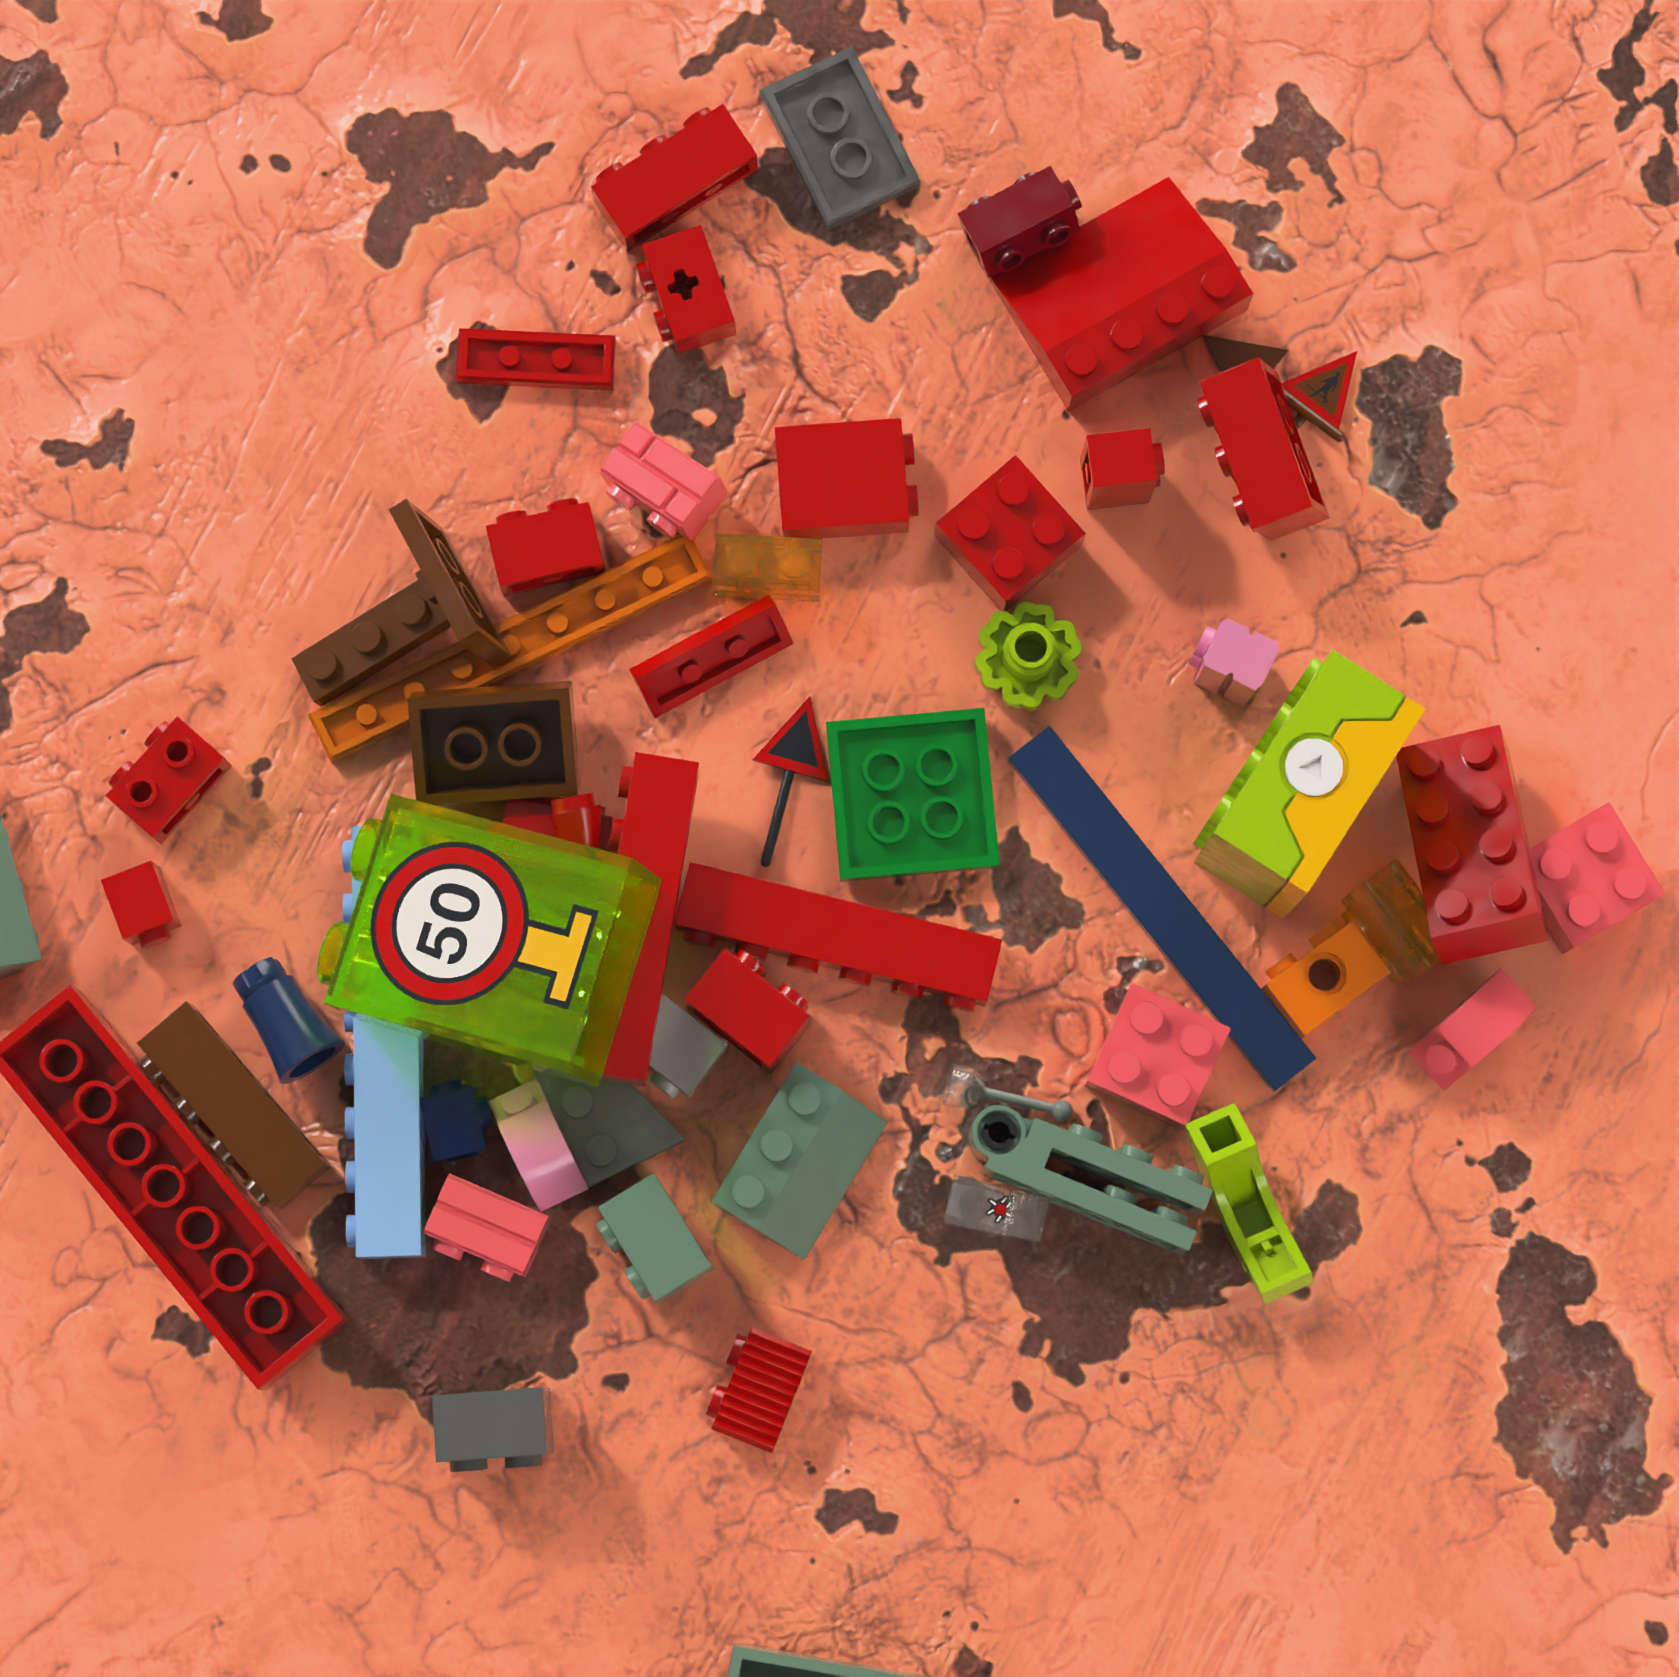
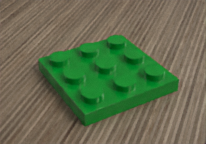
[826,708,1000,882]

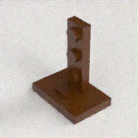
[291,498,512,707]

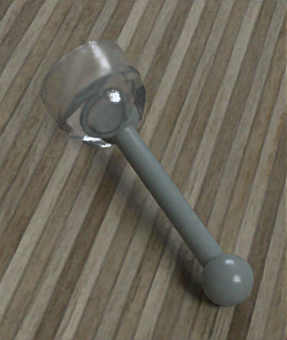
[943,1063,1073,1121]

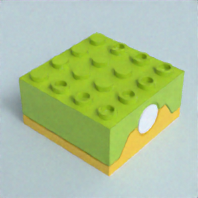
[1193,649,1426,919]

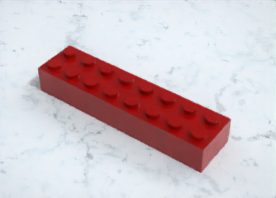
[0,985,350,1390]

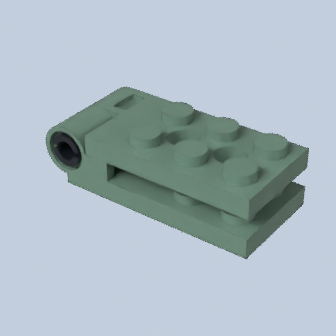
[968,1105,1213,1255]

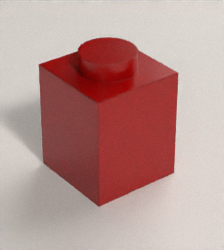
[101,861,182,949]

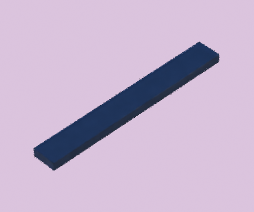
[1007,726,1316,1092]

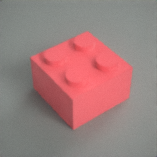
[1530,802,1665,955]
[1084,983,1231,1130]

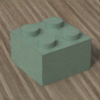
[596,1173,714,1304]

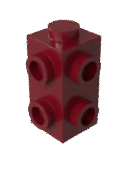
[957,165,1082,278]

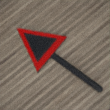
[752,696,828,867]

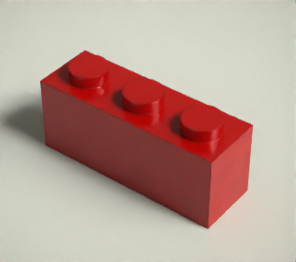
[591,104,758,252]

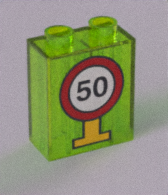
[317,793,662,1088]

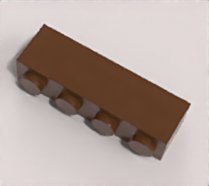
[137,1001,331,1209]

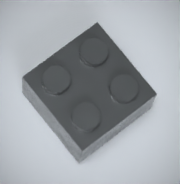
[432,1387,554,1472]

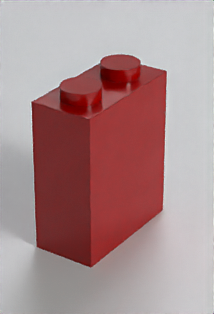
[775,418,919,541]

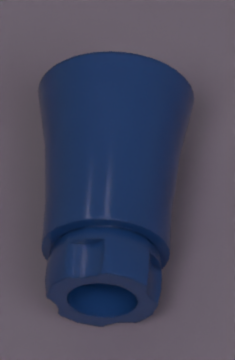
[233,957,345,1084]

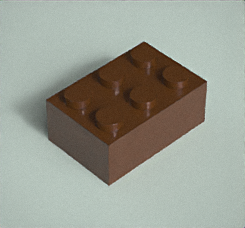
[407,681,580,806]

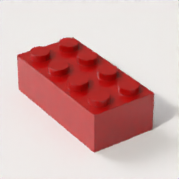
[1396,724,1549,965]

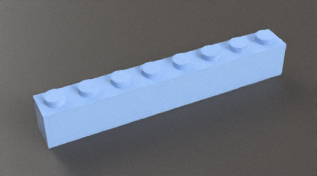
[342,825,426,1259]

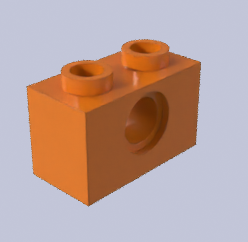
[1261,921,1391,1039]

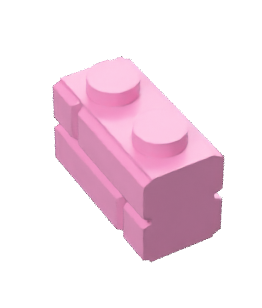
[1188,618,1280,708]

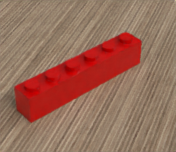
[572,752,700,1087]
[674,862,1003,1012]

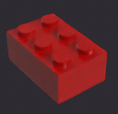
[1197,357,1330,541]

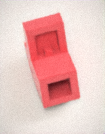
[1408,968,1537,1091]

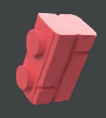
[600,422,728,541]
[423,1173,551,1282]

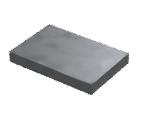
[759,46,921,231]

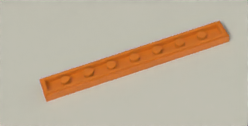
[308,535,712,764]

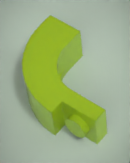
[1185,1103,1314,1305]

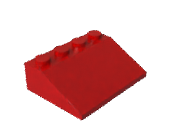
[989,177,1254,412]

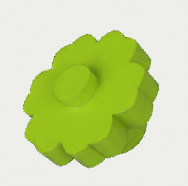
[975,601,1082,711]

